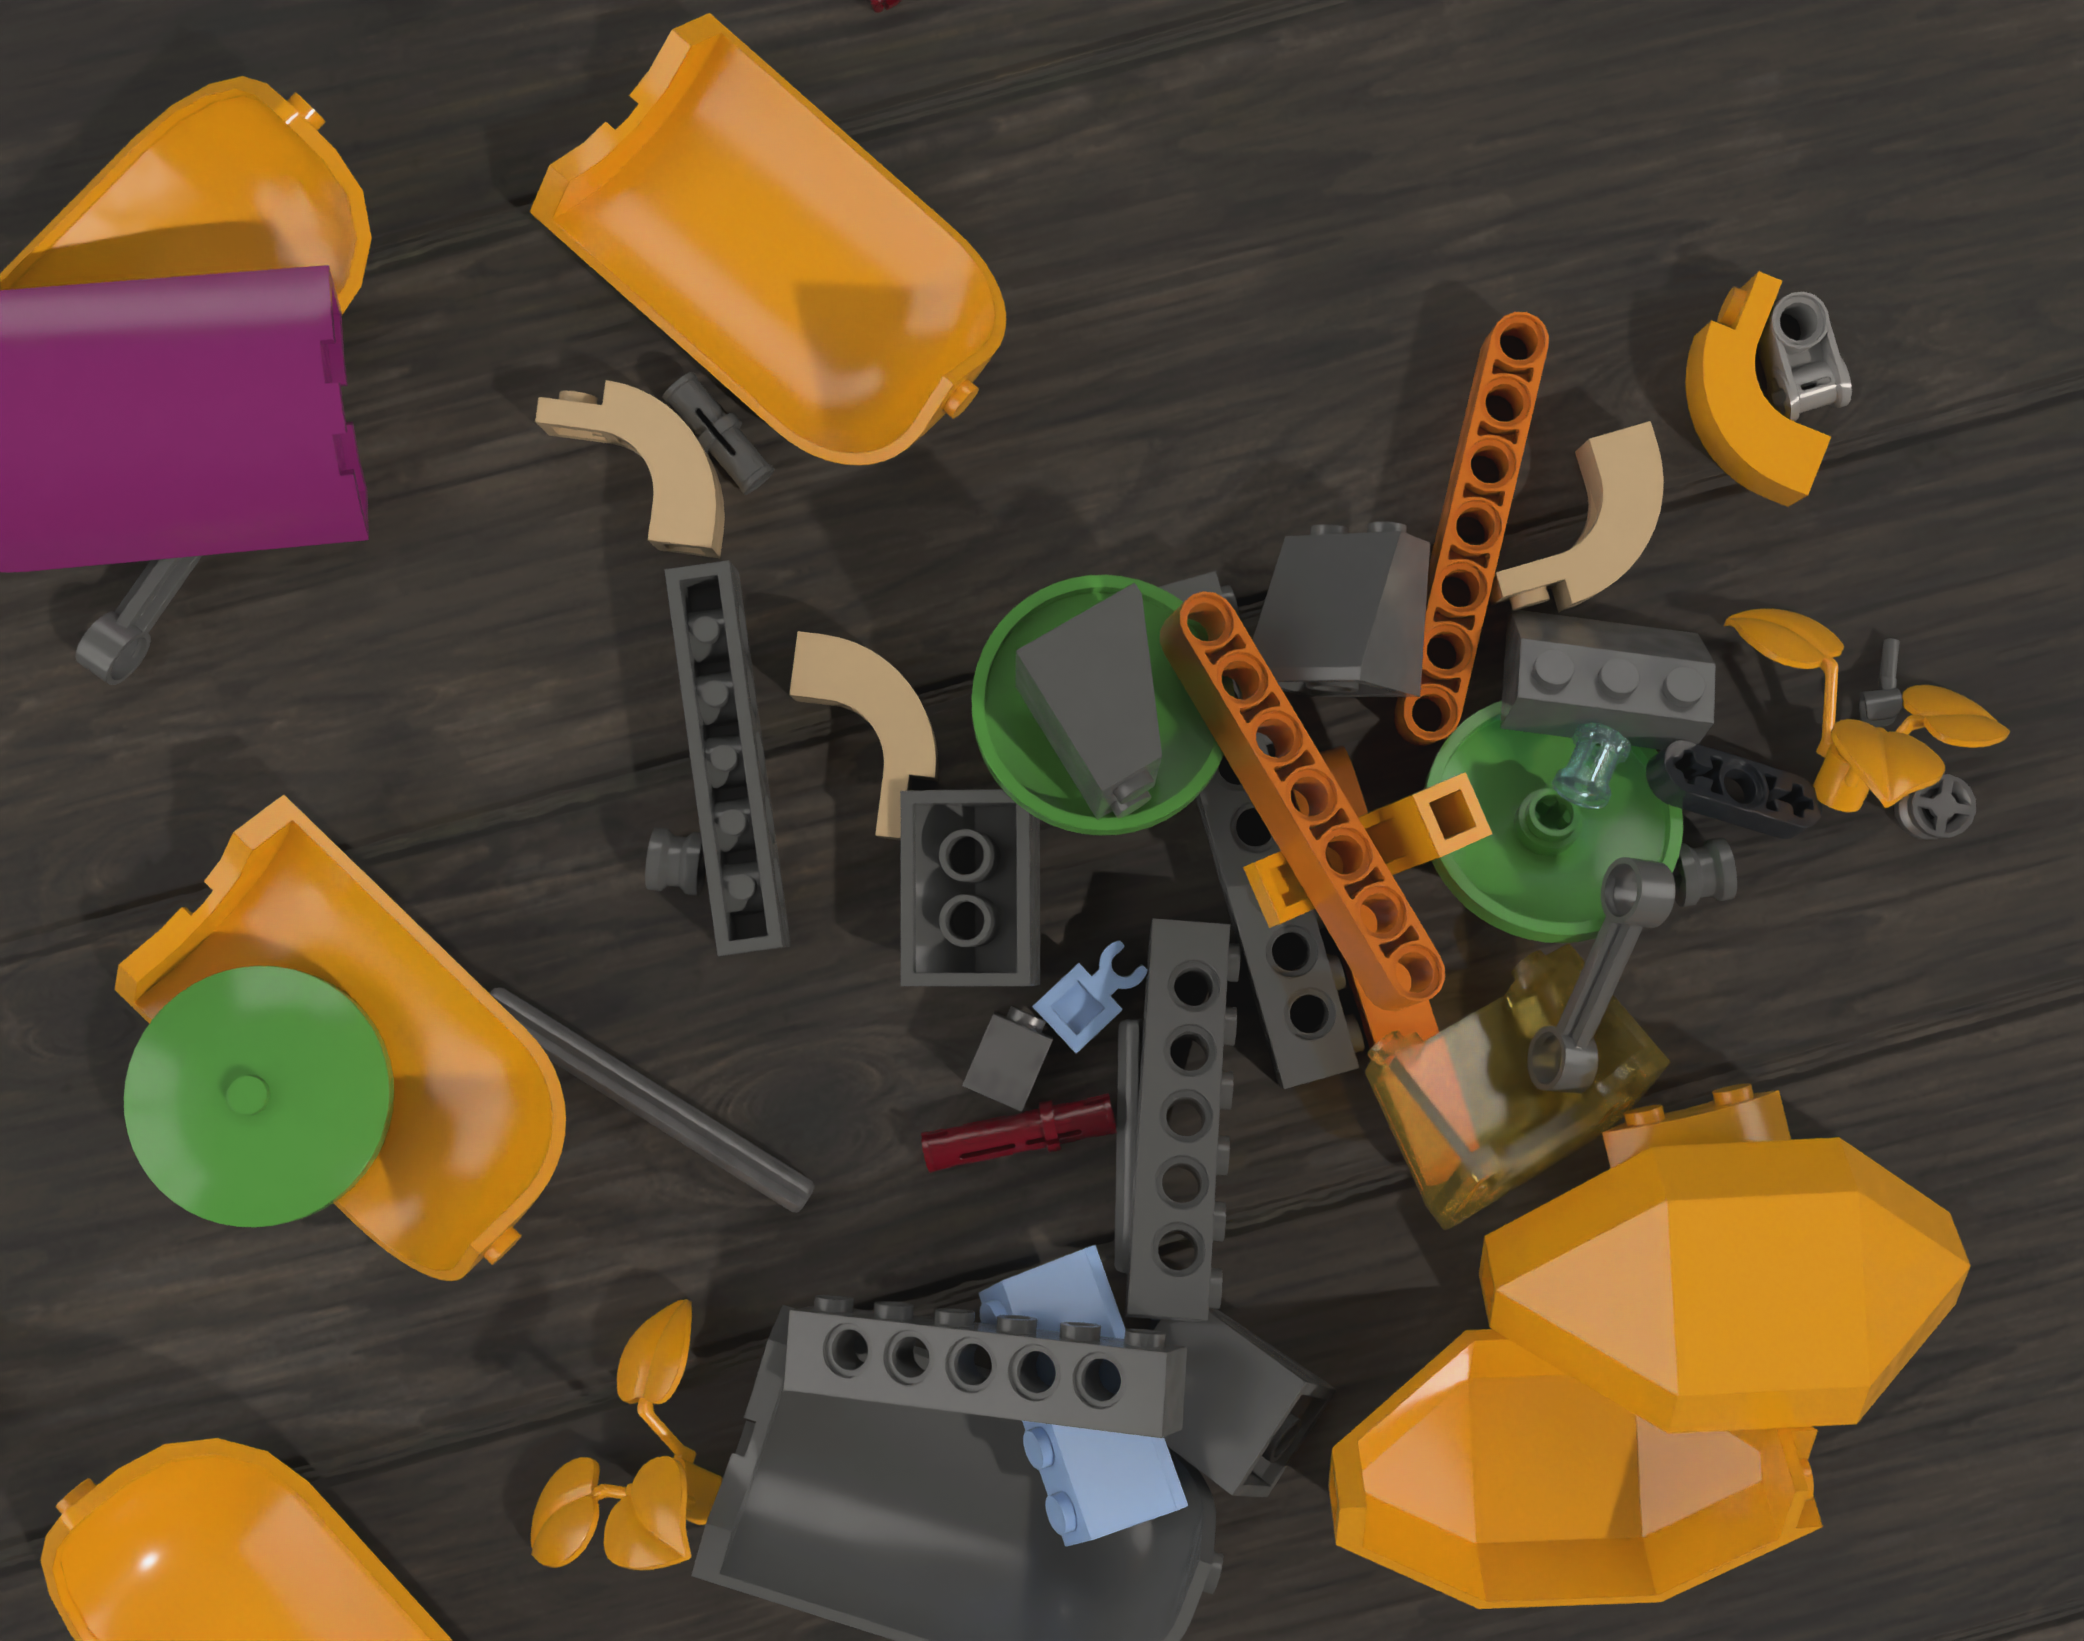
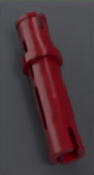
[921,1093,1117,1173]

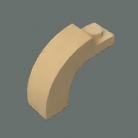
[535,380,725,558]
[1489,421,1664,612]
[789,631,939,841]

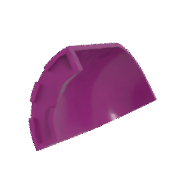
[0,265,369,573]

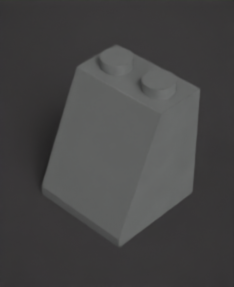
[1253,522,1430,697]
[1016,583,1162,820]
[1149,1308,1337,1497]

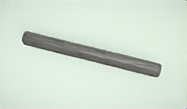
[490,988,815,1213]

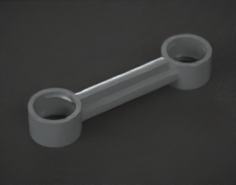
[75,555,203,685]
[1528,857,1675,1094]

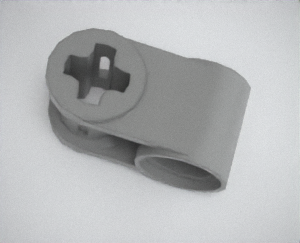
[1757,292,1852,421]

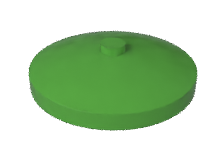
[972,575,1235,836]
[1424,701,1683,943]
[124,966,394,1227]

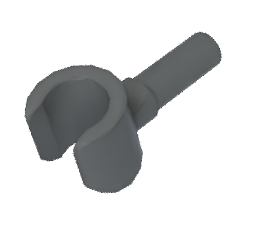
[1859,638,1903,727]

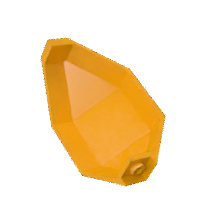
[1479,1137,1971,1434]
[1328,1329,1823,1609]

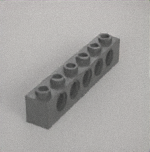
[664,560,791,956]
[1124,918,1241,1322]
[784,1295,1187,1438]

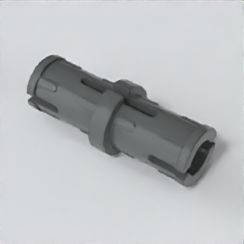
[662,372,775,495]

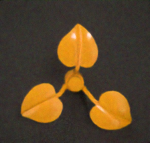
[1723,609,2010,812]
[531,1299,723,1570]

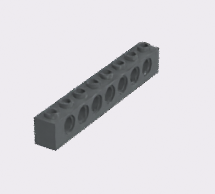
[1159,571,1364,1089]

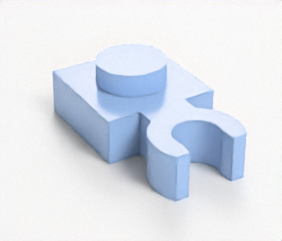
[1032,940,1148,1053]

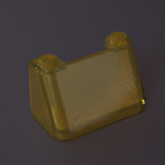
[1365,943,1671,1230]

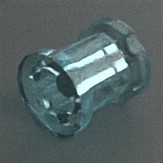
[1552,723,1631,809]

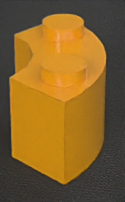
[1602,1083,1791,1168]

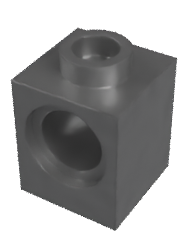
[962,1006,1053,1112]

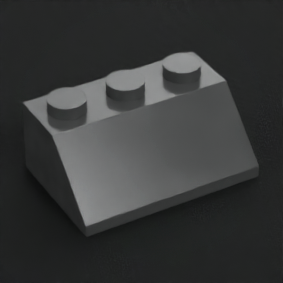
[1500,609,1716,750]
[900,790,1040,986]

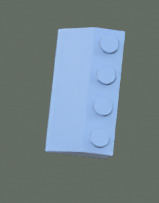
[978,1245,1188,1547]

